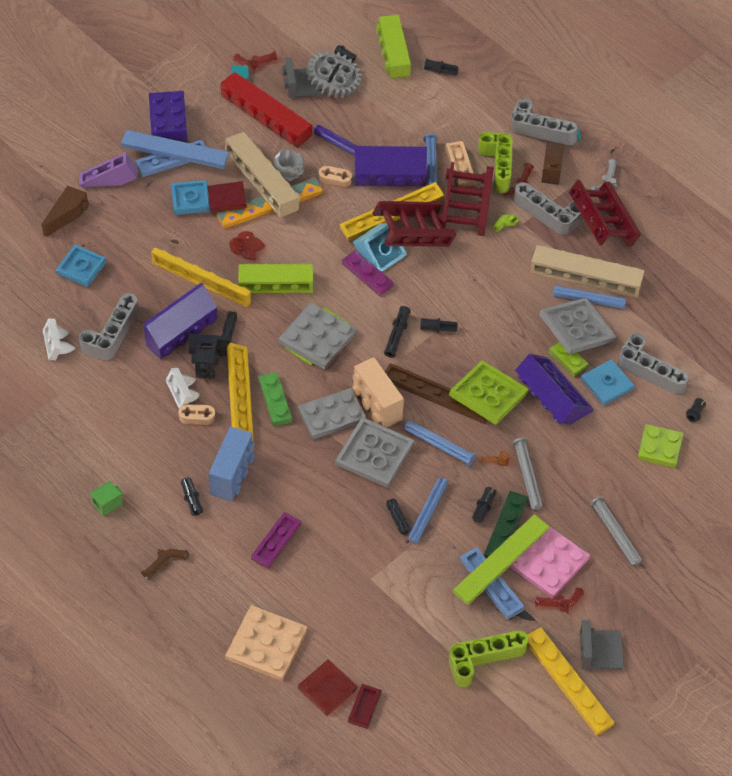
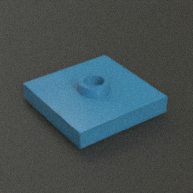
[171,180,210,215]
[56,244,107,288]
[581,359,634,406]

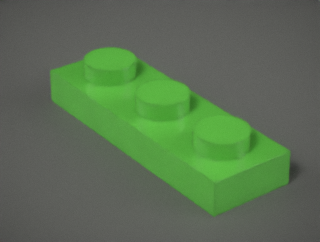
[259,372,292,426]

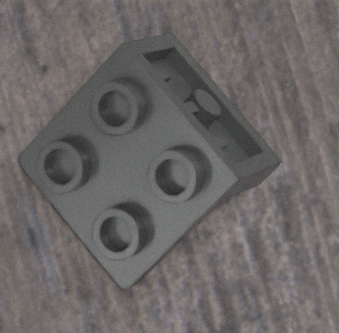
[579,620,623,670]

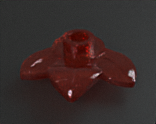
[229,231,265,260]

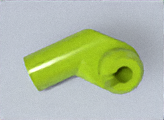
[492,214,519,232]

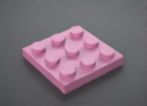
[509,524,590,599]

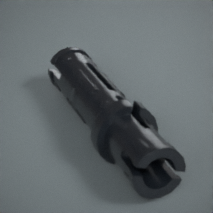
[384,306,411,358]

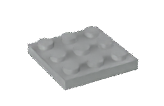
[539,298,616,354]
[278,302,357,370]
[335,417,414,488]

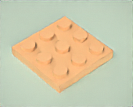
[225,605,307,681]

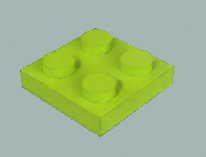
[637,424,683,468]

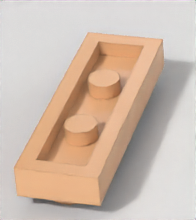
[445,141,476,187]

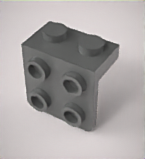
[282,57,322,98]

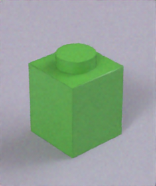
[90,481,123,516]

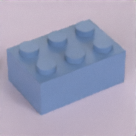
[209,426,255,501]

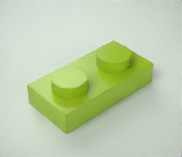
[549,342,588,377]

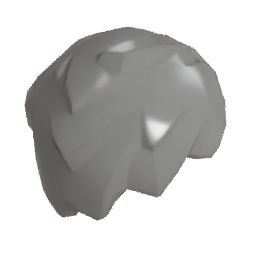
[274,149,304,181]

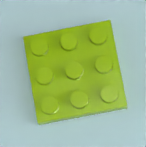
[449,360,529,425]

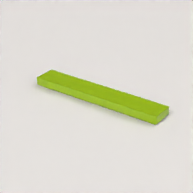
[453,514,549,605]

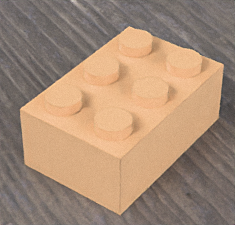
[352,357,404,428]

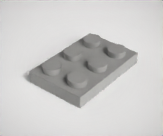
[298,388,366,440]

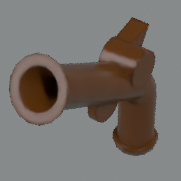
[141,548,189,580]

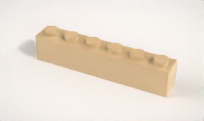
[225,132,300,218]
[530,245,644,298]

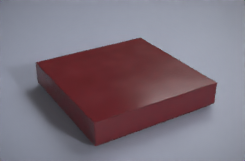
[207,181,247,213]

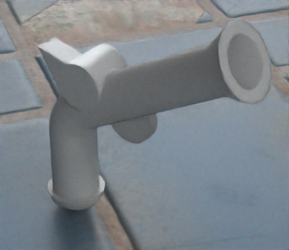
[591,159,618,190]

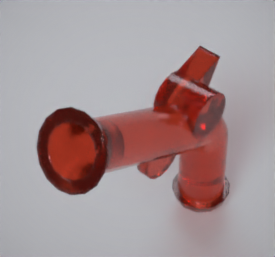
[233,50,277,72]
[503,163,534,196]
[535,587,584,614]

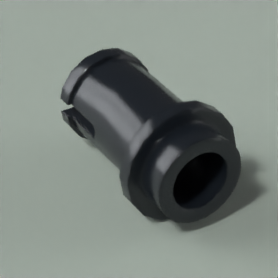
[334,45,357,64]
[686,398,706,422]

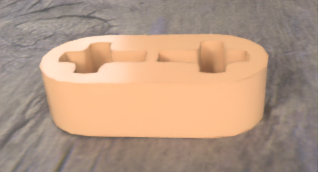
[319,166,352,187]
[179,404,216,425]

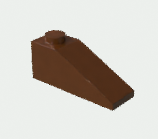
[541,141,564,185]
[41,186,89,237]

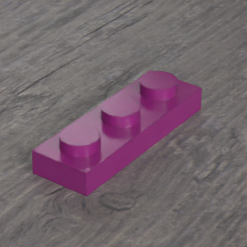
[342,250,393,296]
[251,512,301,569]

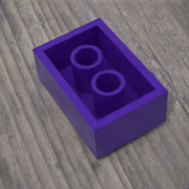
[149,91,188,143]

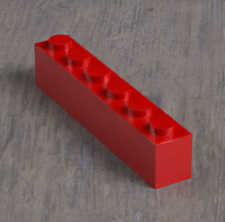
[220,72,312,148]

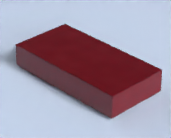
[348,684,382,729]

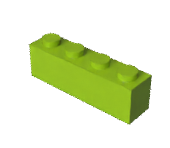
[376,15,411,78]
[238,263,313,293]

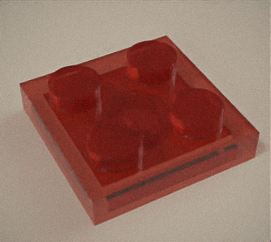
[298,659,357,716]

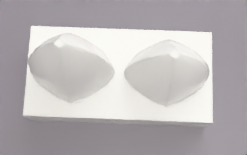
[43,319,75,360]
[166,368,200,408]

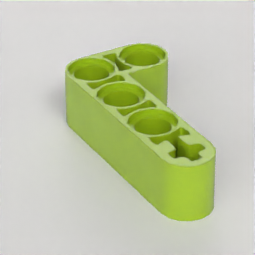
[478,132,512,193]
[449,630,528,688]

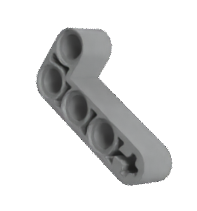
[511,98,577,145]
[514,182,583,235]
[79,293,138,360]
[618,333,689,395]

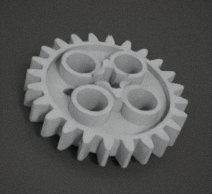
[306,50,362,98]

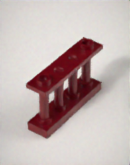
[439,162,494,236]
[569,180,641,247]
[372,201,457,247]

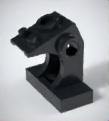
[189,334,227,379]

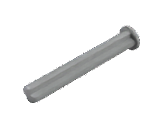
[512,438,543,510]
[590,496,642,566]

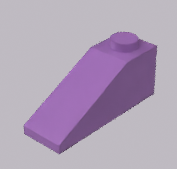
[79,152,137,187]

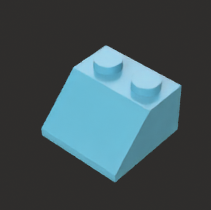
[353,223,407,272]

